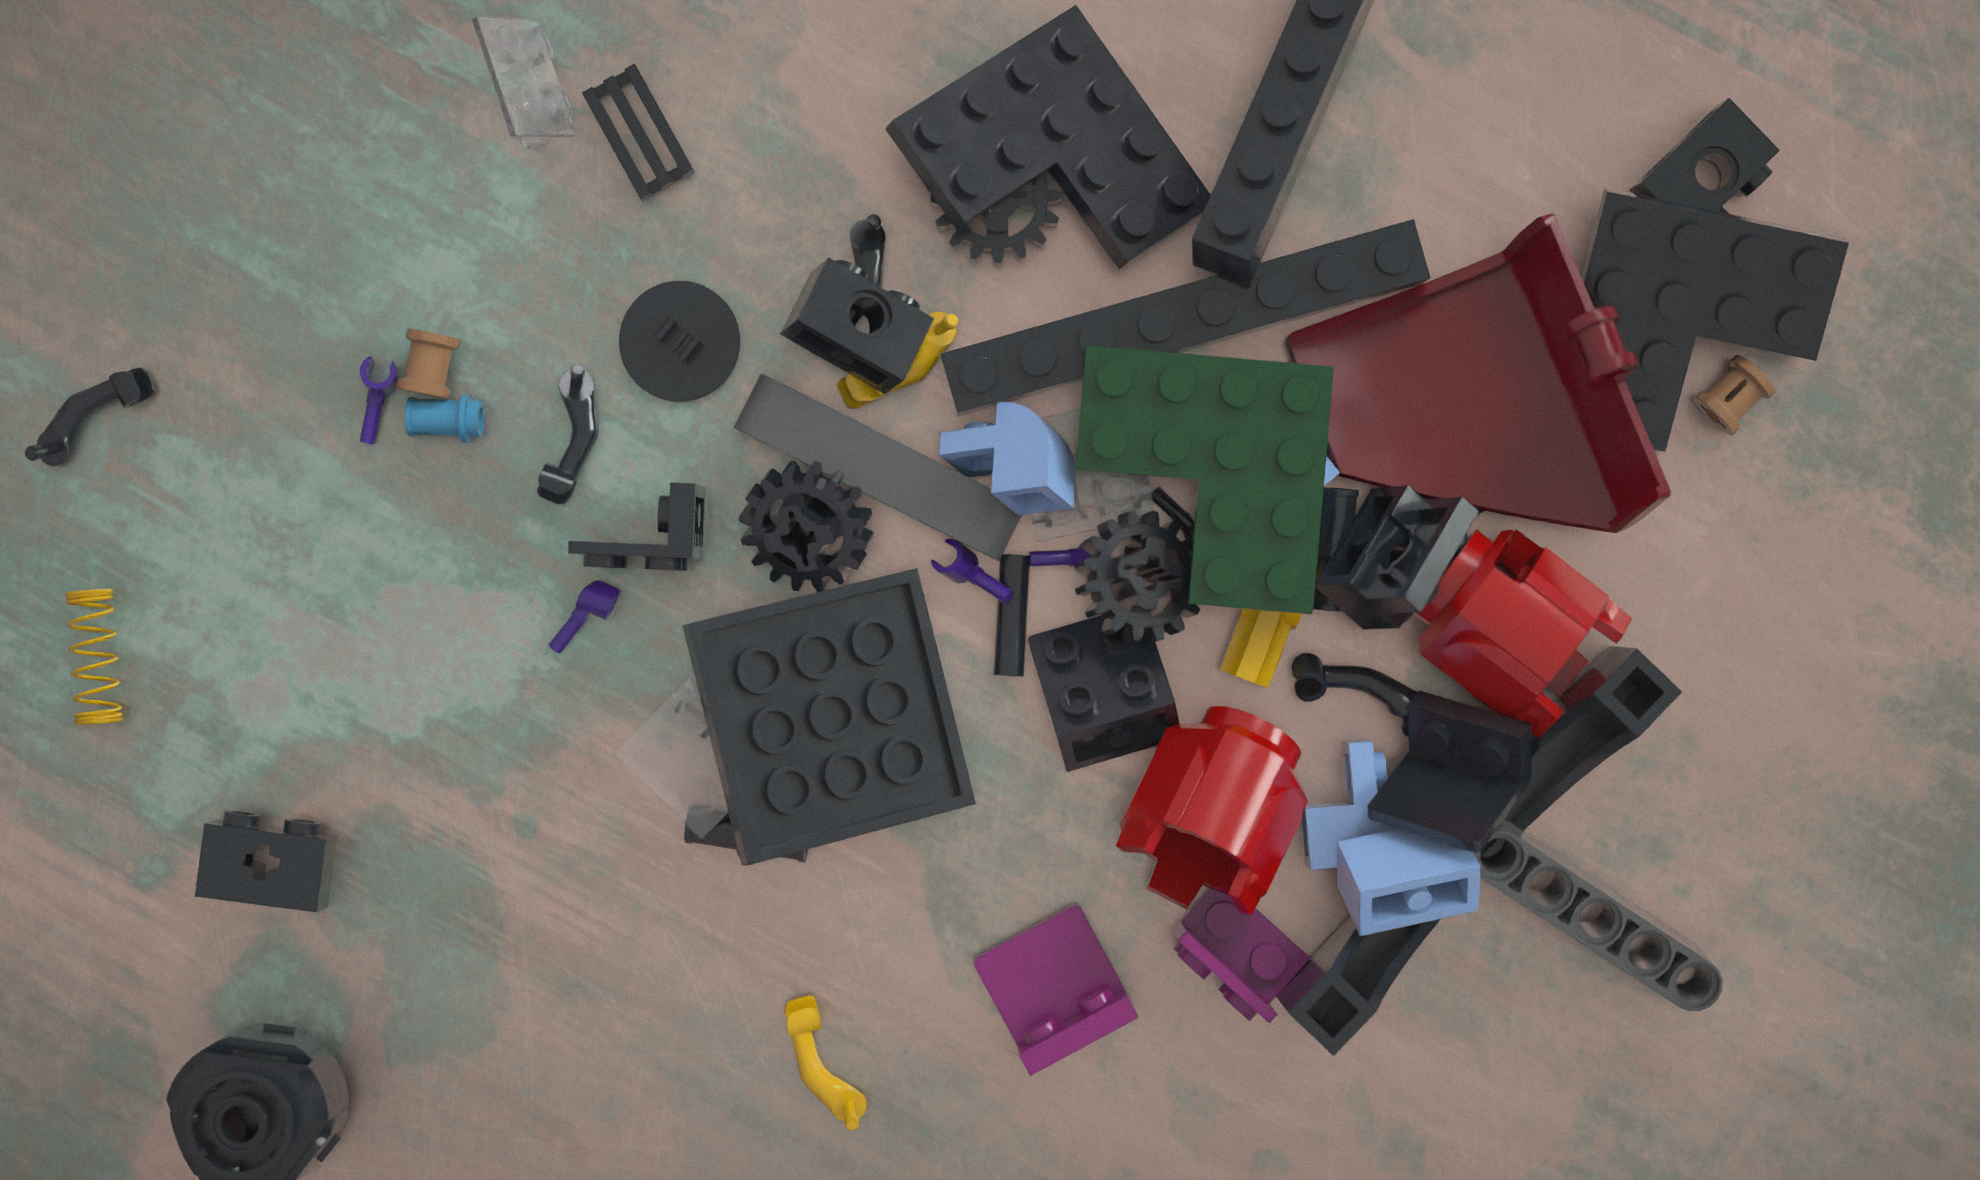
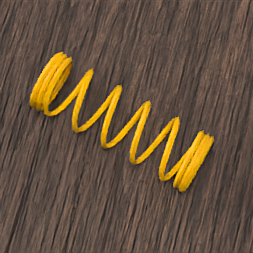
[64,589,124,725]

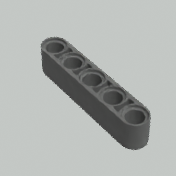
[733,373,1022,561]
[1473,818,1723,1011]

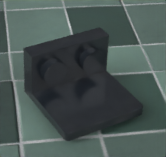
[568,482,706,571]
[1028,615,1180,772]
[1367,690,1532,853]

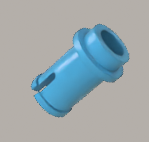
[405,394,485,443]

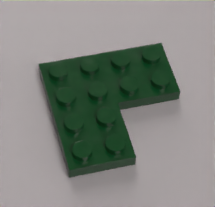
[1075,345,1334,614]

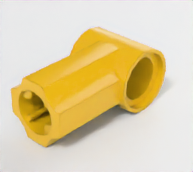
[1219,608,1303,688]

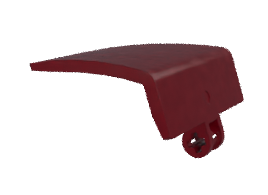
[1285,213,1671,533]

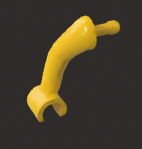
[837,311,959,409]
[784,995,867,1130]

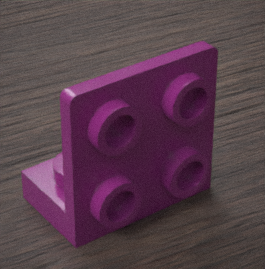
[1171,888,1311,1024]
[973,904,1139,1076]

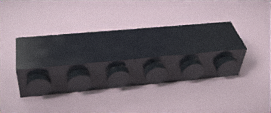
[1192,0,1374,287]

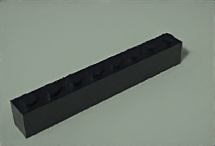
[941,219,1431,416]

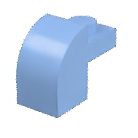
[939,402,1075,515]
[1301,739,1398,870]

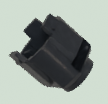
[166,1023,349,1180]

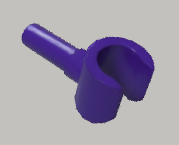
[360,356,400,444]
[931,539,1014,604]
[1029,542,1091,567]
[548,580,620,654]

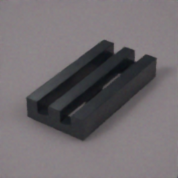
[582,63,695,201]

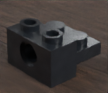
[1315,485,1479,630]

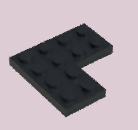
[885,5,1211,270]
[1581,187,1849,452]

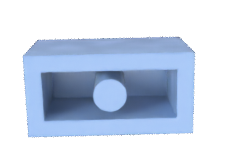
[1337,829,1480,936]

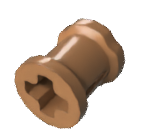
[395,328,461,399]
[1693,354,1776,435]

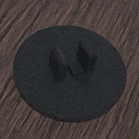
[619,281,741,402]

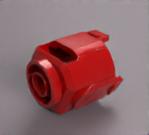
[1412,529,1632,738]
[1115,706,1308,916]

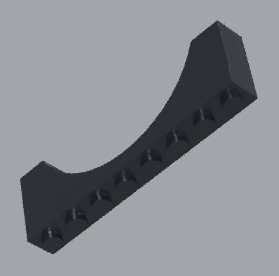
[1276,646,1682,1056]

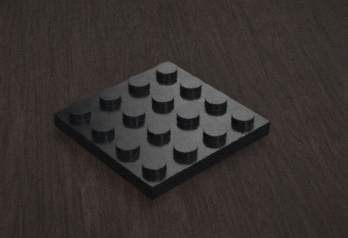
[682,568,976,866]

